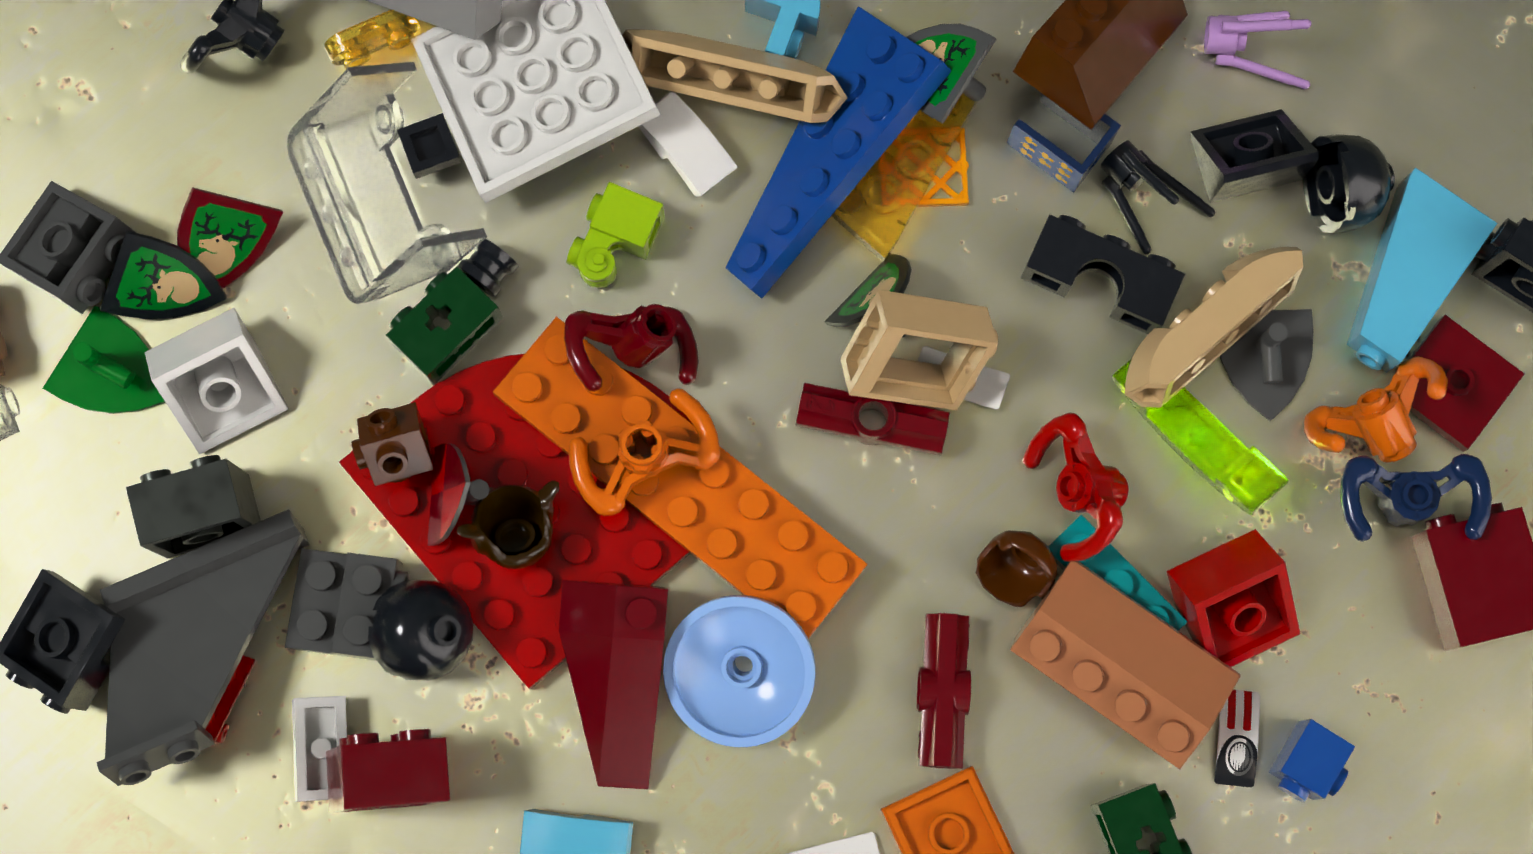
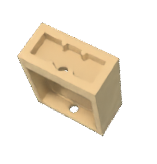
[840,290,998,411]

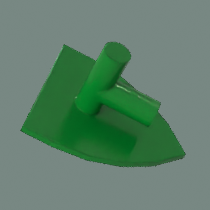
[42,306,165,414]

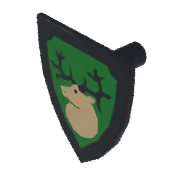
[100,231,227,319]

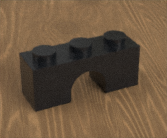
[1021,214,1185,334]

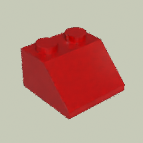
[1167,529,1300,667]

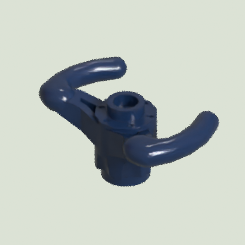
[1340,454,1492,542]

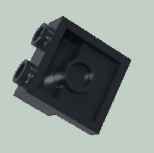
[1471,218,1533,313]
[0,569,125,714]

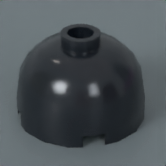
[1303,134,1395,233]
[368,580,474,681]

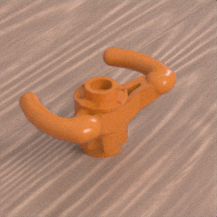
[1304,356,1448,462]
[569,388,720,516]

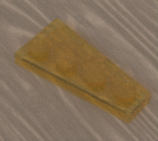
[831,93,978,264]

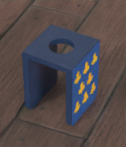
[1007,94,1121,193]

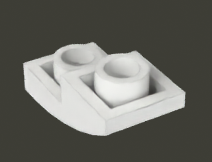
[638,91,738,197]

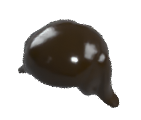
[457,480,559,569]

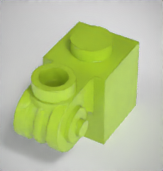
[566,182,665,289]

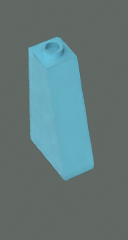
[1347,168,1498,372]

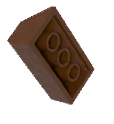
[1013,0,1188,130]

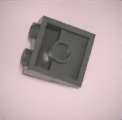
[0,181,136,314]
[285,548,409,661]

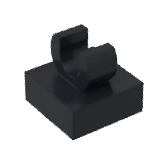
[397,113,462,179]

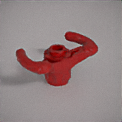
[1022,412,1129,562]

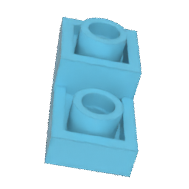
[520,809,633,854]

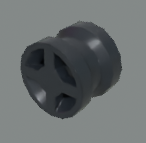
[457,237,519,297]

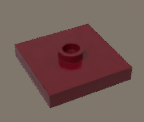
[1409,314,1525,452]

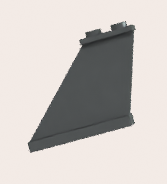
[96,509,309,786]

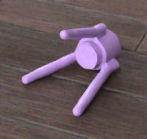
[1204,11,1312,89]

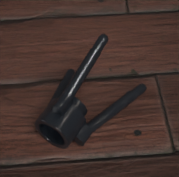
[1100,140,1215,254]

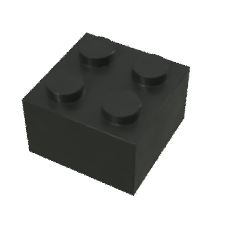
[126,455,261,558]

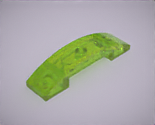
[1112,359,1289,516]

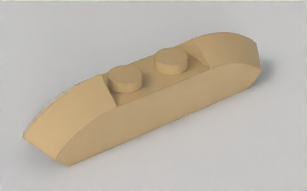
[622,29,848,123]
[1125,247,1303,408]

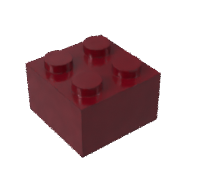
[326,729,450,813]

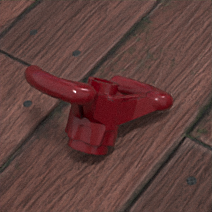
[564,304,699,392]

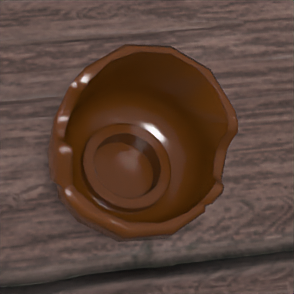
[975,530,1058,607]

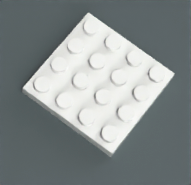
[411,0,660,203]

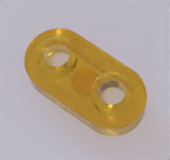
[324,10,421,69]

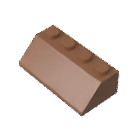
[1010,561,1240,769]

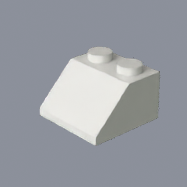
[145,308,288,455]

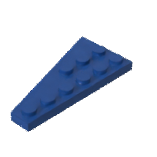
[725,6,951,299]

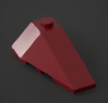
[559,580,668,789]

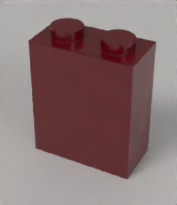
[1411,502,1533,651]

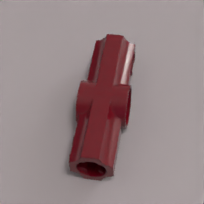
[796,383,950,456]
[917,613,971,769]

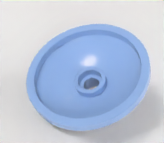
[663,595,816,747]

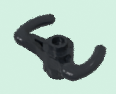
[180,0,285,73]

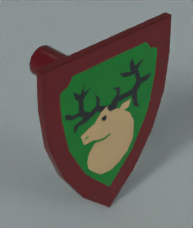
[177,187,283,289]

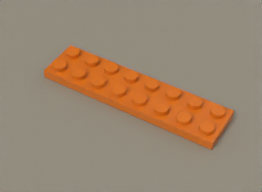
[493,316,868,639]

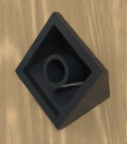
[1190,109,1319,203]

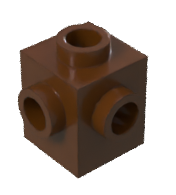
[351,402,434,486]

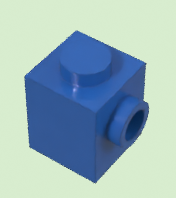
[1269,719,1355,803]

